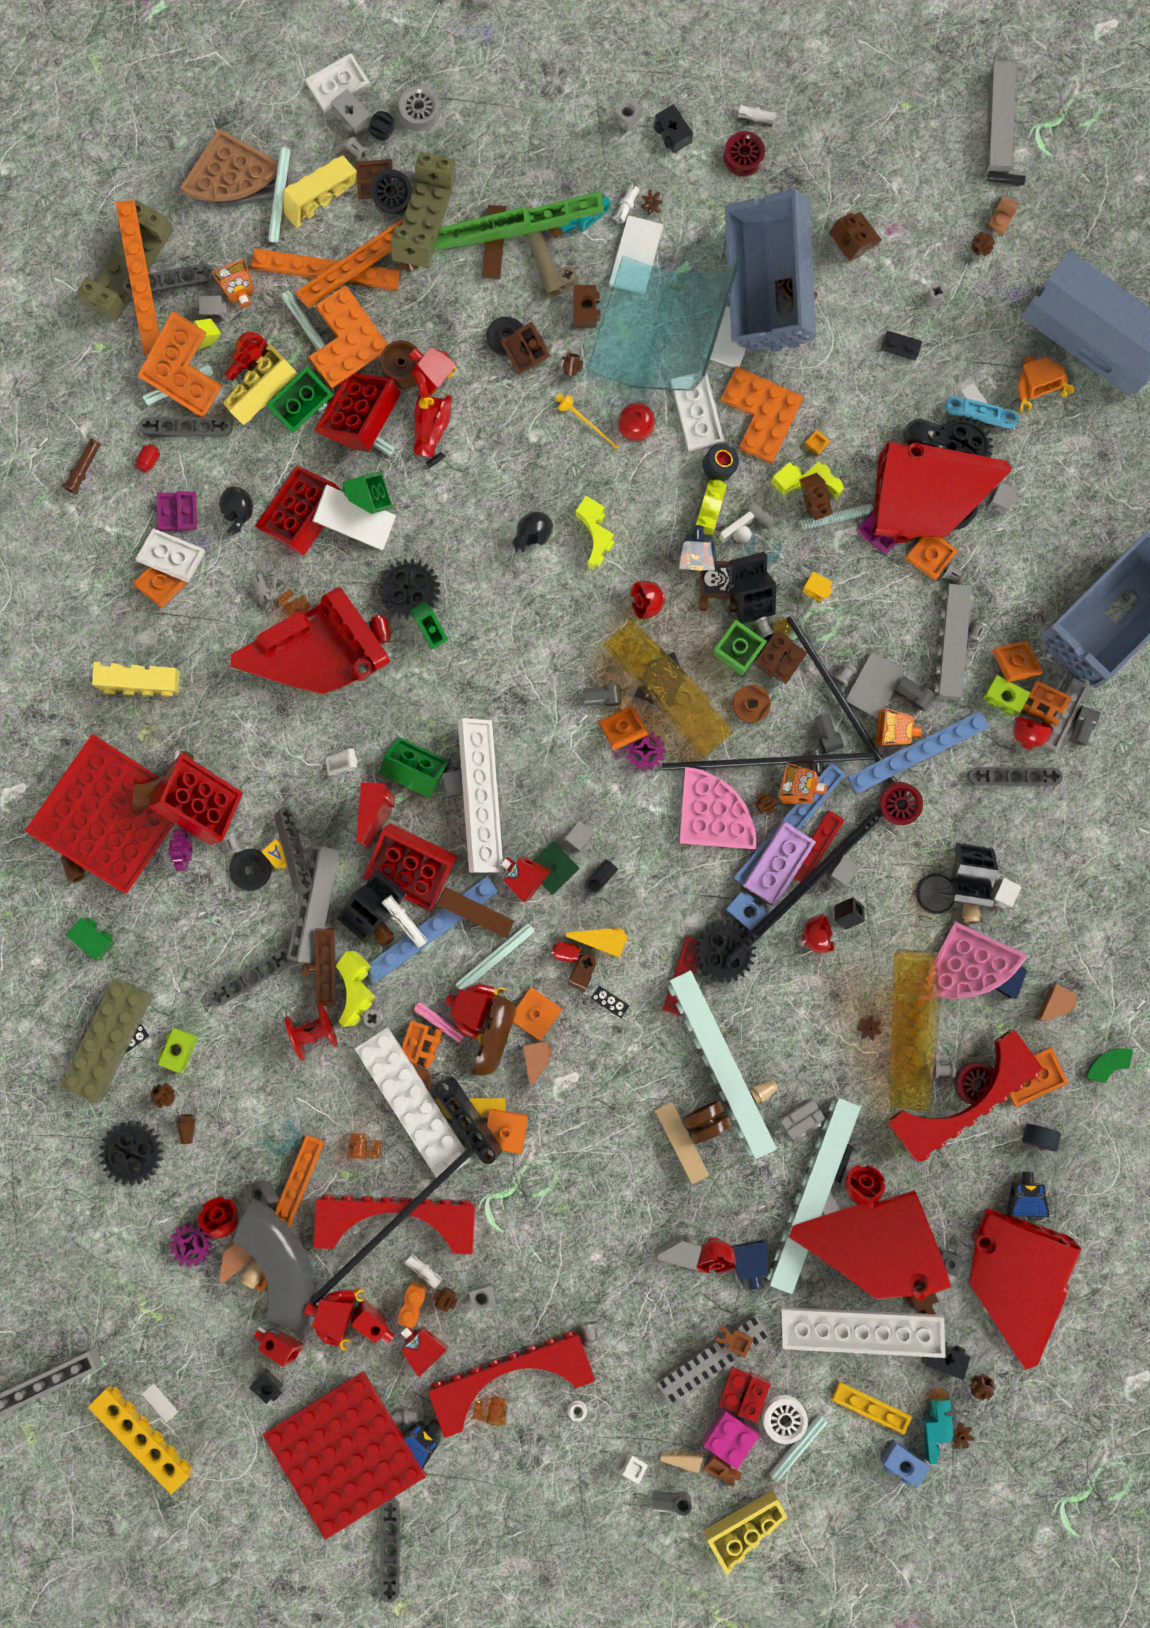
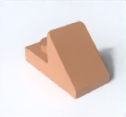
[987,195,1019,235]

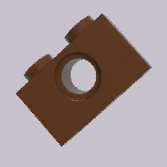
[573,285,600,328]
[799,472,832,521]

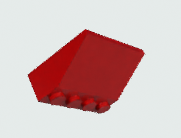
[314,373,402,452]
[255,465,343,556]
[147,753,243,845]
[356,782,395,849]
[363,823,458,912]

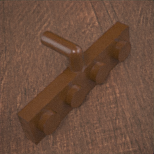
[301,928,336,1006]

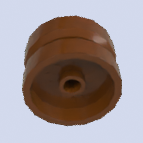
[380,340,418,390]
[682,1100,733,1144]

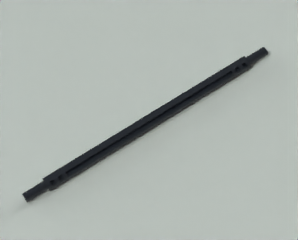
[726,803,891,963]

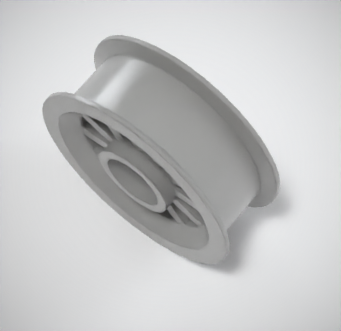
[399,85,440,131]

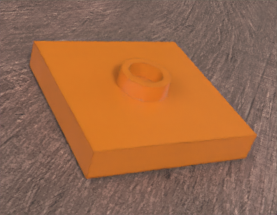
[905,537,958,581]
[133,567,188,608]
[992,641,1043,682]
[598,706,648,751]
[513,987,563,1041]
[487,1108,528,1154]

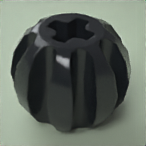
[369,111,395,141]

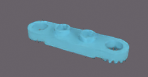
[945,396,1020,428]

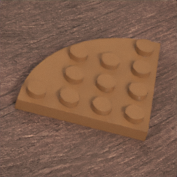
[180,129,278,202]

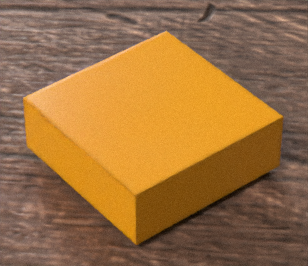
[804,429,831,457]

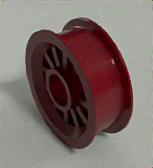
[723,131,765,177]
[878,782,923,825]
[954,1062,994,1104]

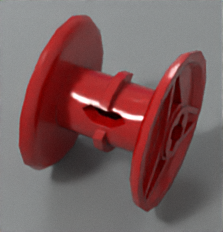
[284,1002,338,1062]

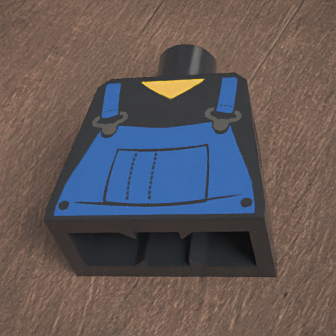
[1007,1171,1049,1217]
[402,1418,441,1470]

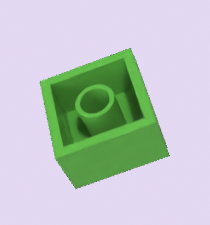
[712,620,767,676]

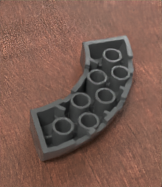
[232,1199,315,1330]

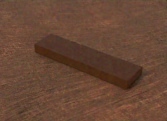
[482,205,507,279]
[437,887,515,938]

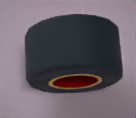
[702,444,739,481]
[1022,1123,1061,1152]

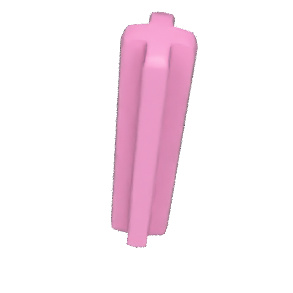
[414,1002,465,1042]

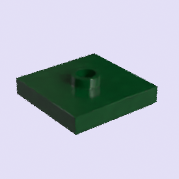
[533,841,580,895]

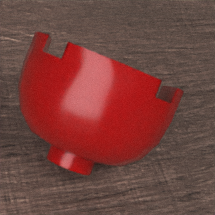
[618,402,655,441]
[631,581,665,619]
[1013,717,1053,750]
[801,914,835,954]
[845,1165,886,1204]
[197,1197,239,1238]
[697,1238,736,1273]

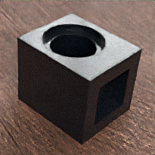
[249,1368,283,1404]

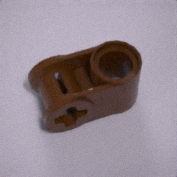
[567,954,596,992]

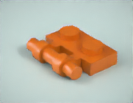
[1022,681,1072,726]
[402,1020,442,1068]

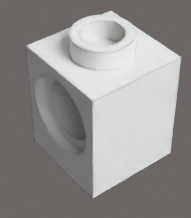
[993,878,1022,909]
[613,1451,648,1484]

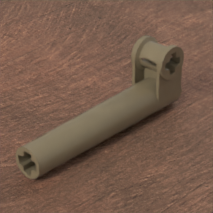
[526,206,579,297]

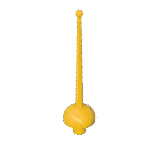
[555,393,618,449]

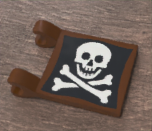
[699,561,738,612]

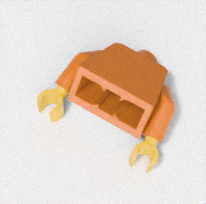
[1017,355,1074,413]

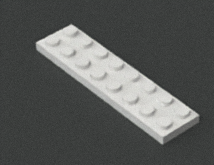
[458,718,504,873]
[355,1027,472,1178]
[782,1307,945,1358]

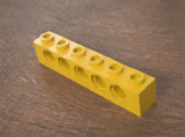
[88,1385,193,1495]

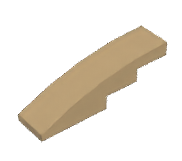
[655,1102,710,1185]

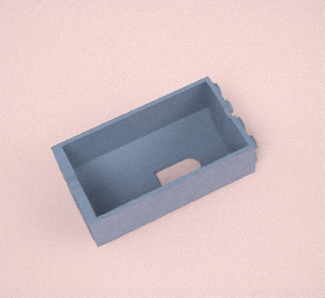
[725,188,816,352]
[1021,250,1150,396]
[1041,531,1150,688]

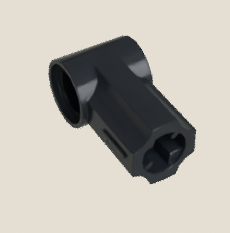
[584,859,618,896]

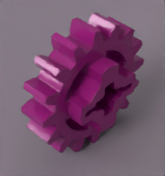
[624,731,666,772]
[168,829,193,871]
[169,1222,213,1267]

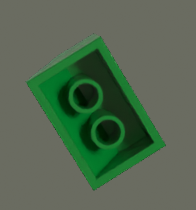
[265,366,333,433]
[342,471,393,514]
[378,737,450,798]

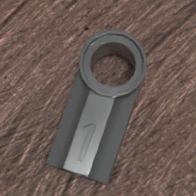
[894,676,935,711]
[583,684,621,706]
[1070,705,1100,746]
[814,713,844,754]
[652,1491,692,1516]

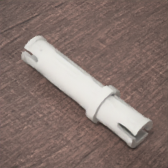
[382,895,428,948]

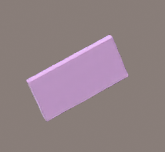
[742,821,816,907]

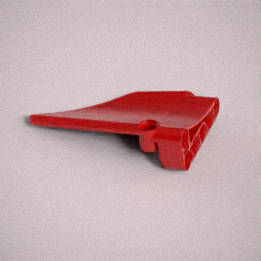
[873,441,1012,543]

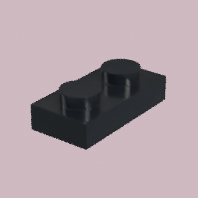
[881,330,922,361]

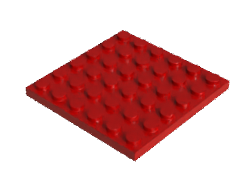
[25,733,174,894]
[263,1370,427,1540]

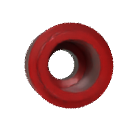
[134,444,161,473]
[368,615,391,644]
[551,941,580,964]

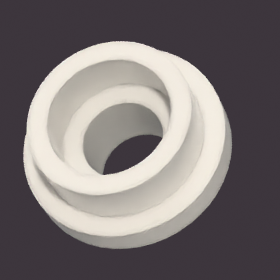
[567,1400,587,1421]

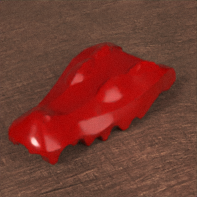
[413,394,453,458]

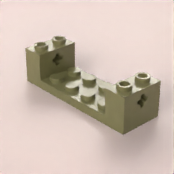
[391,151,456,268]
[76,199,174,322]

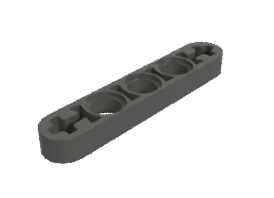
[123,264,214,296]
[139,417,233,437]
[967,767,1063,786]
[274,807,313,895]
[209,948,294,1006]
[380,1497,400,1603]

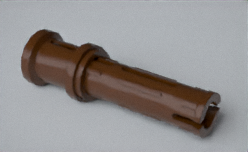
[62,438,101,495]

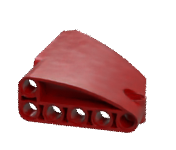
[230,587,390,694]
[969,1209,1082,1370]

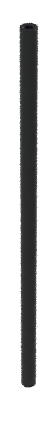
[786,615,903,794]
[662,752,874,771]
[310,1146,474,1305]

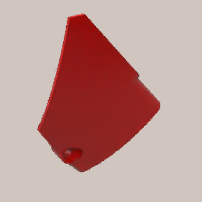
[789,1190,952,1301]

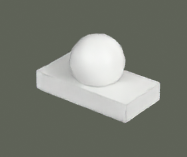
[719,511,755,544]
[325,749,358,776]

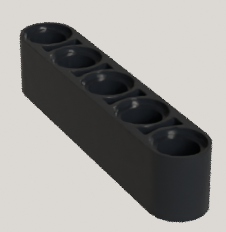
[435,1076,502,1164]

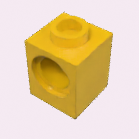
[802,572,833,602]

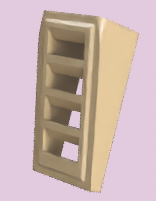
[659,1451,703,1473]

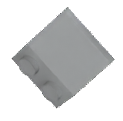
[655,1234,702,1270]

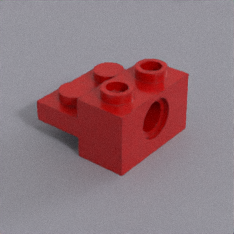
[718,1366,771,1423]

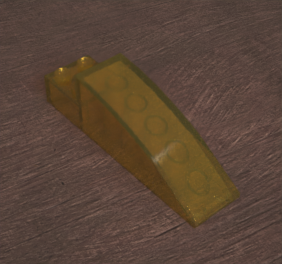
[603,620,734,759]
[890,949,941,1111]

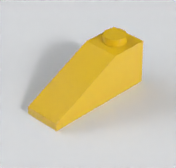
[565,927,628,958]

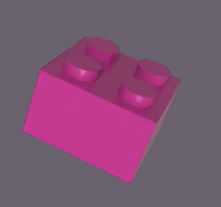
[702,1408,760,1470]

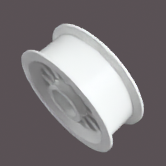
[762,1395,808,1444]

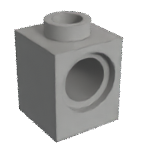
[614,96,643,132]
[199,296,228,321]
[988,482,1018,515]
[565,821,594,852]
[828,856,860,888]
[466,1282,497,1312]

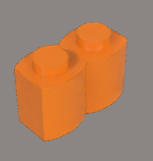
[398,1281,427,1328]

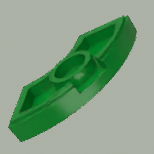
[1085,1048,1133,1083]

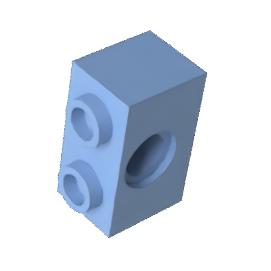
[725,892,769,932]
[880,1439,930,1488]

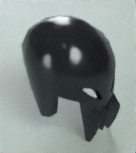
[904,418,950,448]
[218,486,253,536]
[513,511,553,553]

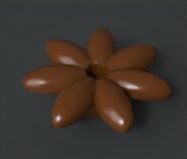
[641,189,664,215]
[856,1015,882,1041]
[952,1422,974,1449]

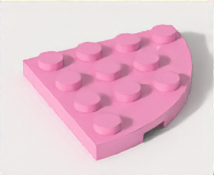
[679,767,756,850]
[920,922,1027,999]

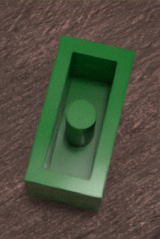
[410,601,448,649]
[66,917,115,960]

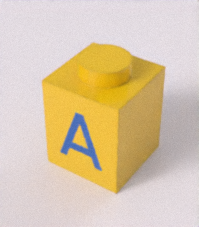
[261,839,287,870]

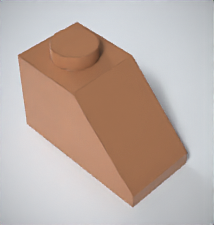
[1036,984,1078,1021]
[523,1041,553,1085]
[219,1241,254,1284]

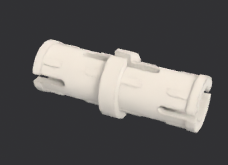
[738,105,776,125]
[614,184,640,223]
[404,1253,442,1289]

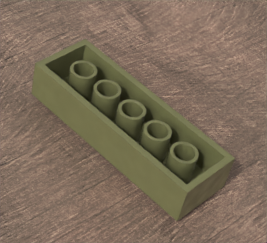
[60,978,154,1103]

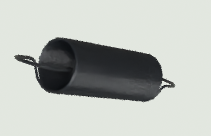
[423,450,448,470]

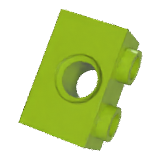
[982,675,1031,716]
[158,1028,199,1073]

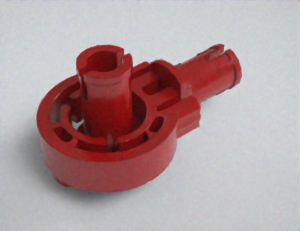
[224,331,268,381]

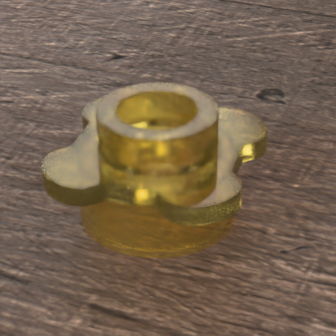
[773,617,793,637]

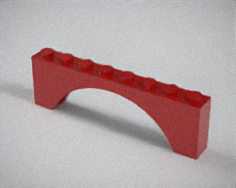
[885,1029,1043,1162]
[314,1194,476,1254]
[428,1330,595,1439]

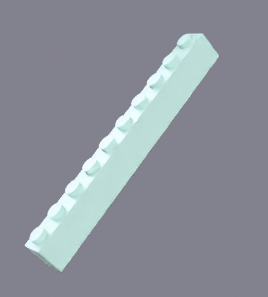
[667,971,777,1159]
[766,1097,861,1294]

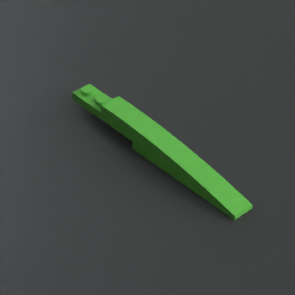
[434,191,604,250]

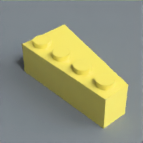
[283,155,357,228]
[223,344,298,425]
[92,662,180,697]
[704,1490,787,1575]

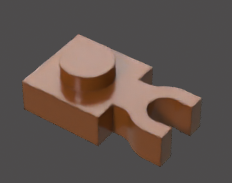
[715,1325,753,1357]
[703,1454,742,1486]

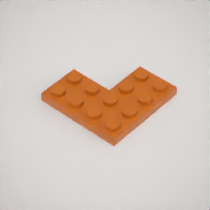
[308,285,388,389]
[137,311,222,417]
[720,366,804,464]

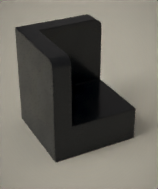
[834,897,865,930]

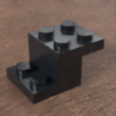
[729,552,776,623]
[950,843,999,907]
[337,869,407,944]

